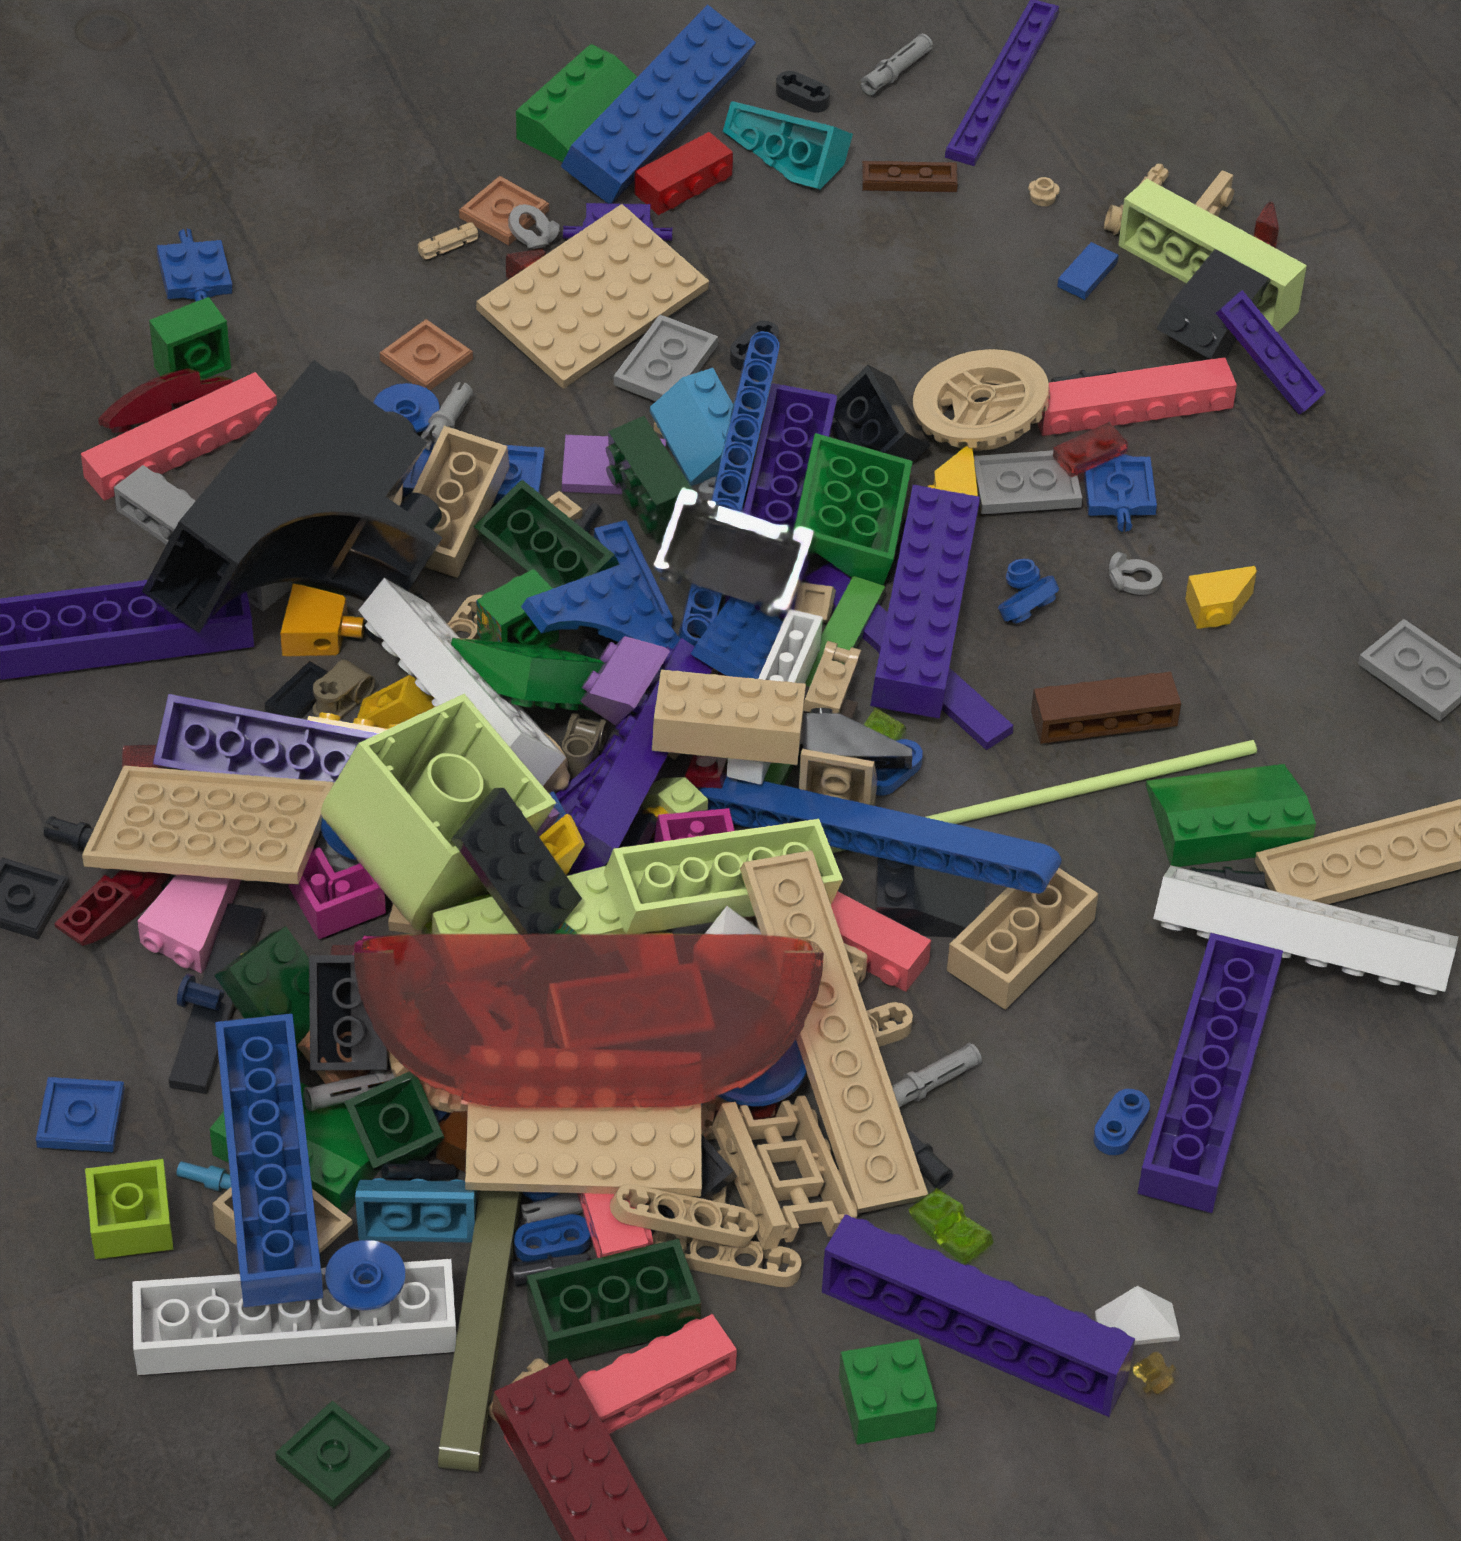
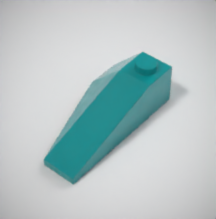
[723,101,853,189]

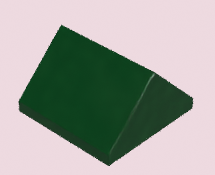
[344,1069,445,1171]

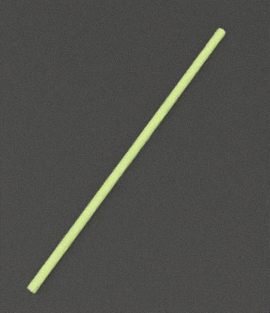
[830,740,1257,853]

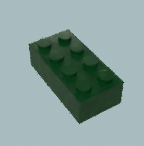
[474,480,620,588]
[527,1238,701,1365]

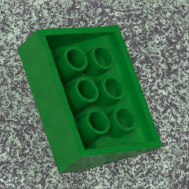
[516,44,637,163]
[792,433,912,585]
[451,638,604,711]
[1146,764,1316,867]
[209,1082,380,1214]

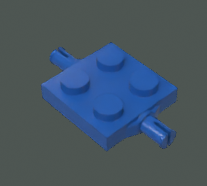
[157,228,232,302]
[1082,438,1157,532]

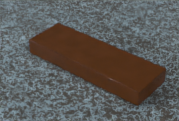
[862,161,958,192]

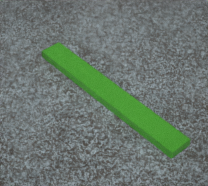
[763,576,885,785]

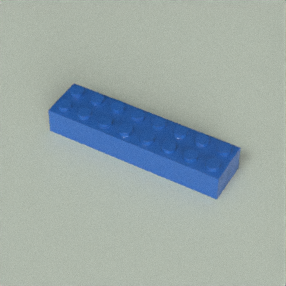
[561,5,756,204]
[215,1014,324,1308]

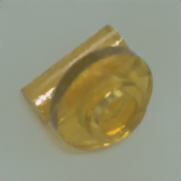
[1133,1352,1176,1395]

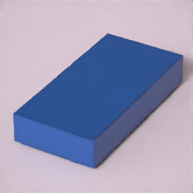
[1057,242,1119,300]

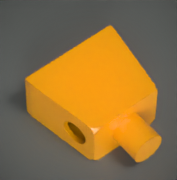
[280,584,365,656]

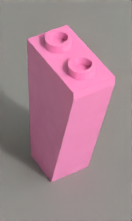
[137,875,241,974]

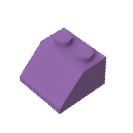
[580,636,670,725]

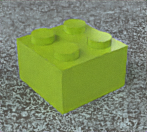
[85,1159,174,1259]

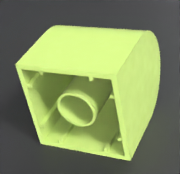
[321,694,556,930]

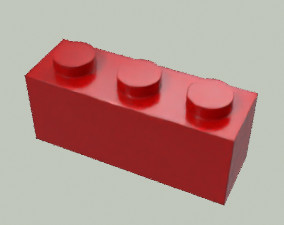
[635,132,733,215]

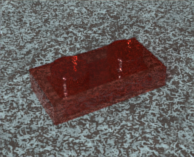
[1053,422,1128,477]

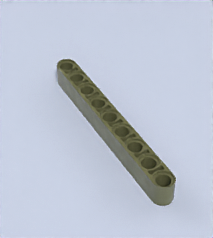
[438,1191,522,1472]

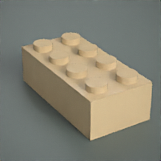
[412,426,510,578]
[652,670,806,765]
[947,868,1099,1010]

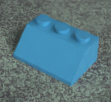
[649,368,746,486]
[355,1178,477,1242]

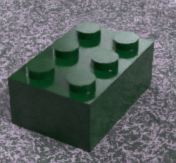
[605,416,693,544]
[214,926,310,1059]

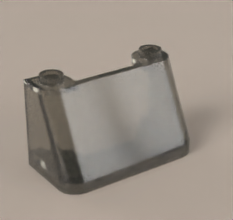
[654,488,817,618]

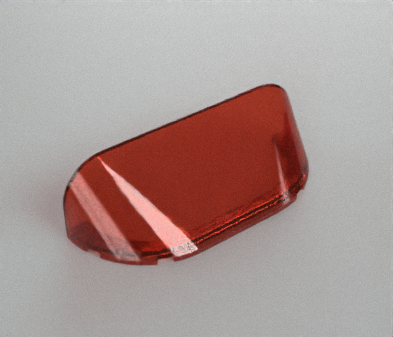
[354,933,824,1108]

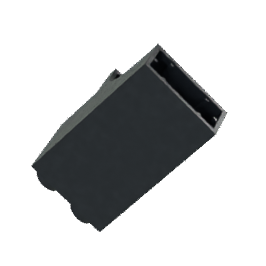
[141,360,443,633]

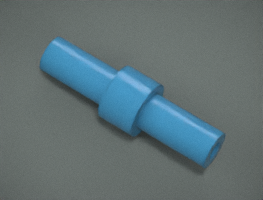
[176,1161,231,1192]

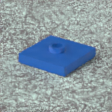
[36,1077,125,1152]

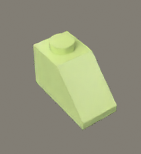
[641,777,708,814]

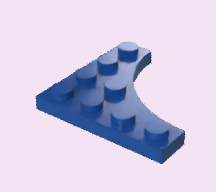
[521,564,680,649]

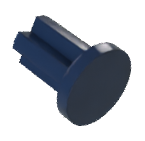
[177,974,224,1010]

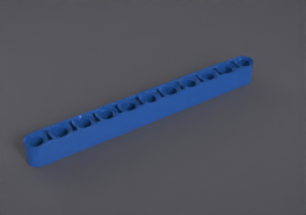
[678,331,780,647]
[699,776,1062,894]

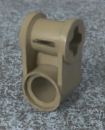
[313,659,376,720]
[562,713,609,780]

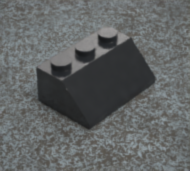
[832,365,931,463]
[309,954,390,1070]

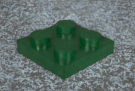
[275,1401,391,1509]

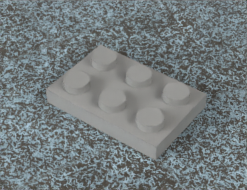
[614,314,718,401]
[974,449,1082,514]
[1358,619,1461,721]

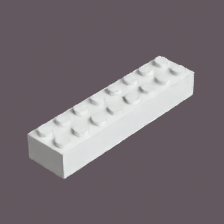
[358,578,566,786]
[1153,866,1458,995]
[132,1259,456,1375]

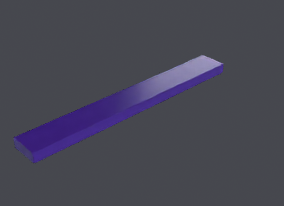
[945,0,1059,166]
[804,562,1014,750]

